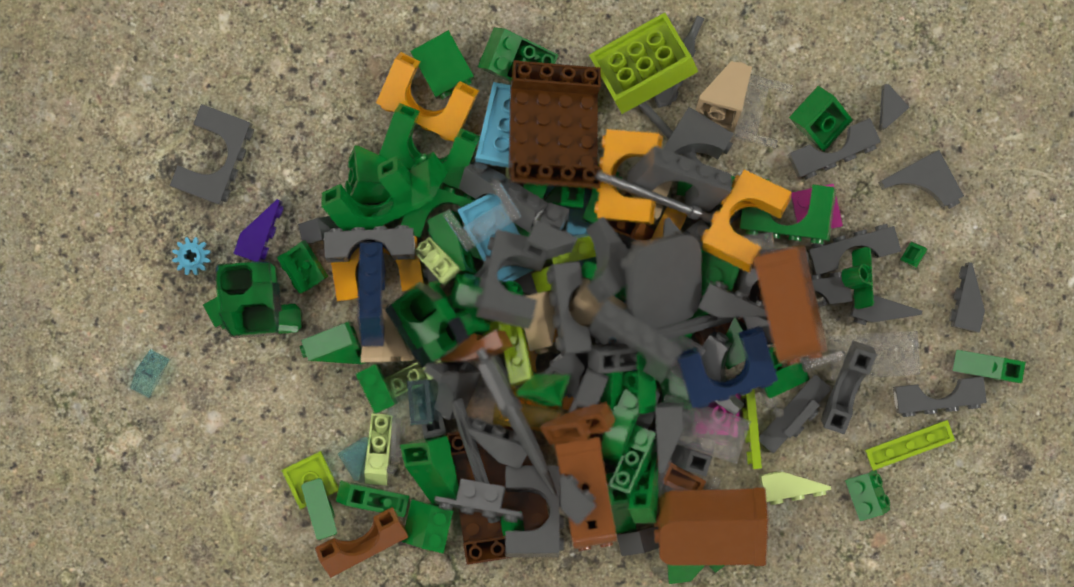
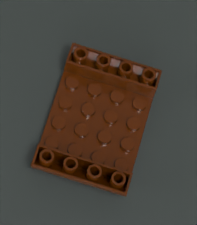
[508,61,601,189]
[446,420,549,565]

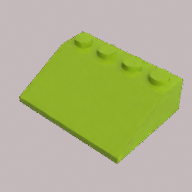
[589,12,699,114]

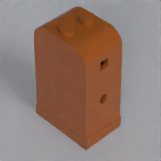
[753,246,827,365]
[555,433,617,551]
[654,487,768,566]

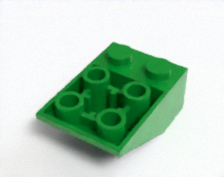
[477,27,558,82]
[400,436,459,503]

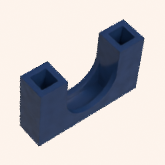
[358,243,386,347]
[677,326,778,409]

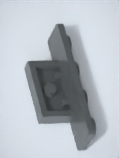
[759,375,831,453]
[434,479,523,523]

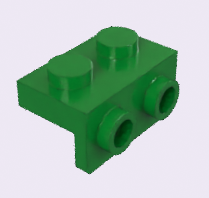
[277,240,329,294]
[845,470,890,521]

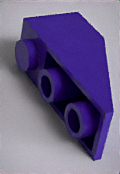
[233,199,284,262]

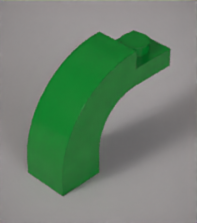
[601,389,639,467]

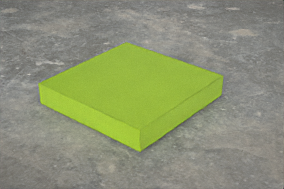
[281,451,339,510]

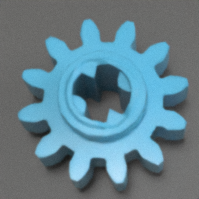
[172,237,211,275]

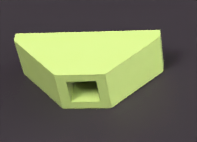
[415,237,461,286]

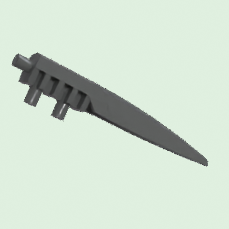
[476,348,556,495]

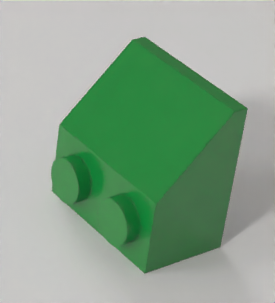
[789,85,853,152]
[402,499,454,553]

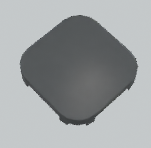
[621,231,701,330]

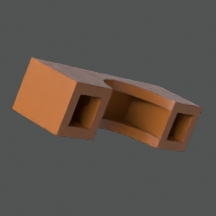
[315,507,408,578]

